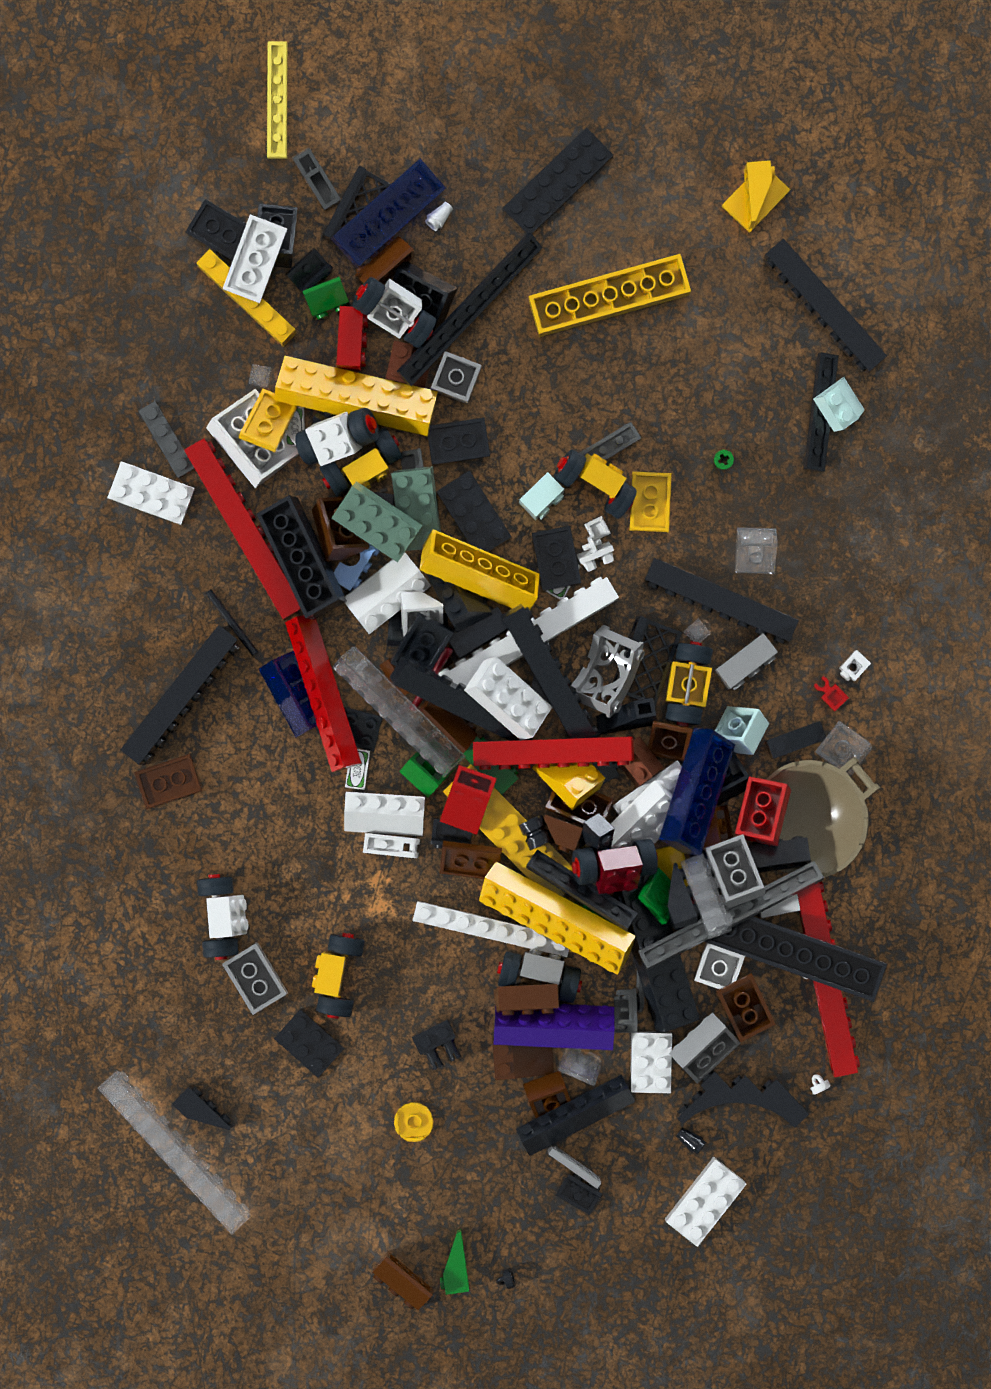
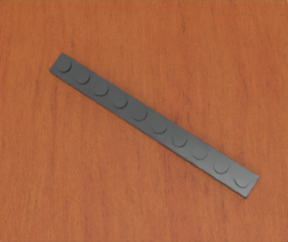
[638,861,824,970]

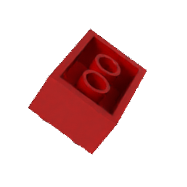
[336,306,369,372]
[735,777,791,846]

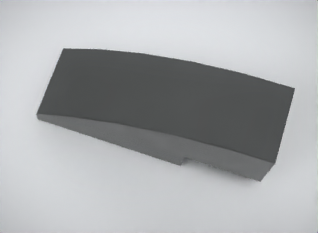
[292,148,341,210]

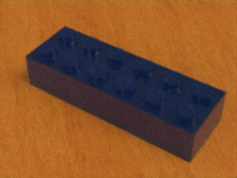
[331,158,446,268]
[659,728,736,856]

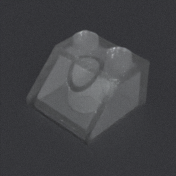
[735,527,778,574]
[815,721,872,776]
[557,1048,603,1086]

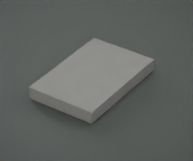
[548,1144,601,1189]

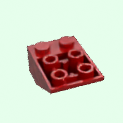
[439,765,497,835]

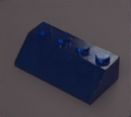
[259,651,317,738]

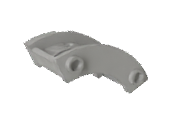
[570,625,645,718]

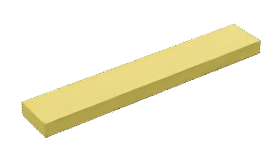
[267,41,288,159]

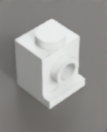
[839,650,871,681]

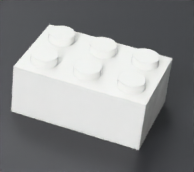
[630,1031,672,1093]

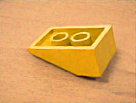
[744,160,775,229]
[532,763,605,810]

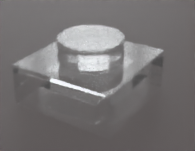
[248,364,272,388]
[683,618,711,643]

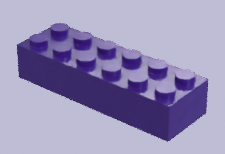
[494,1004,614,1050]

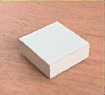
[584,516,611,541]

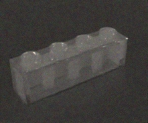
[681,854,734,939]

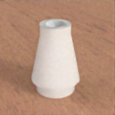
[425,202,453,231]

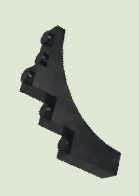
[676,1070,809,1128]

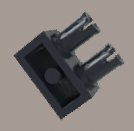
[412,1018,461,1071]

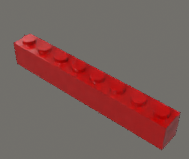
[285,615,361,772]
[473,737,634,770]

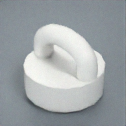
[810,1074,831,1095]

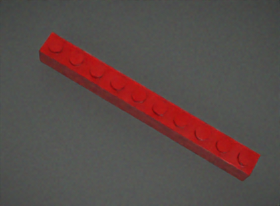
[184,438,302,620]
[797,881,860,1077]

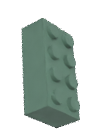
[391,466,441,551]
[332,481,423,563]

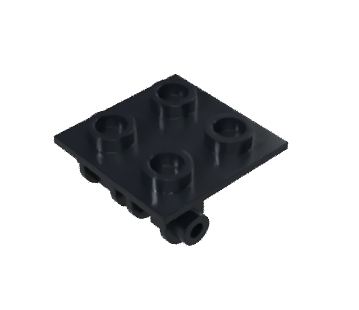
[344,707,383,752]

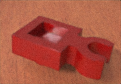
[814,676,849,712]

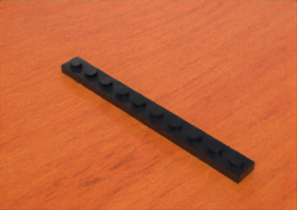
[396,233,543,386]

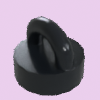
[496,1268,516,1289]

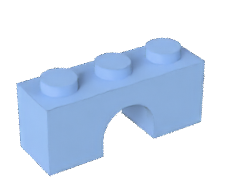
[334,544,380,592]

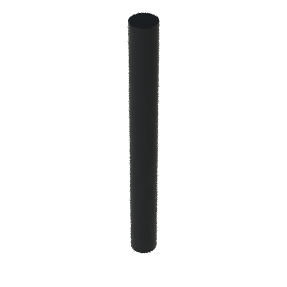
[205,589,258,656]

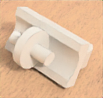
[577,536,614,572]

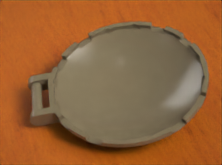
[766,757,880,877]

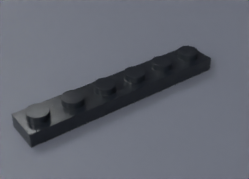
[804,352,839,472]
[526,850,638,932]

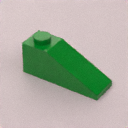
[440,1229,470,1295]

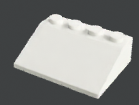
[206,389,299,488]

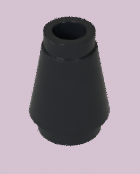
[676,1127,706,1155]

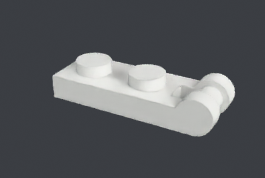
[363,833,420,858]

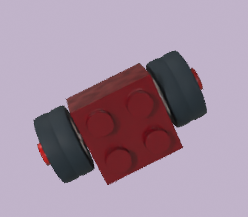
[572,839,658,894]

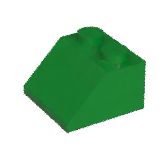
[303,277,350,320]
[399,739,458,798]

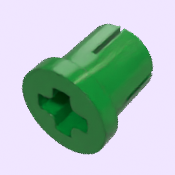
[714,450,734,470]

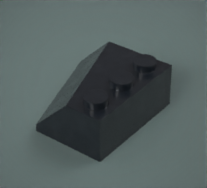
[393,262,457,333]

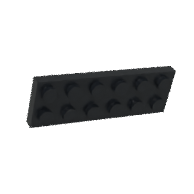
[502,127,614,234]

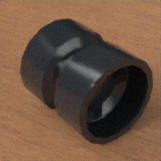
[518,815,553,851]

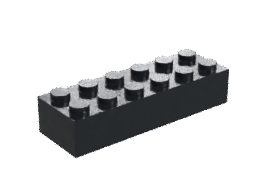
[257,495,347,620]

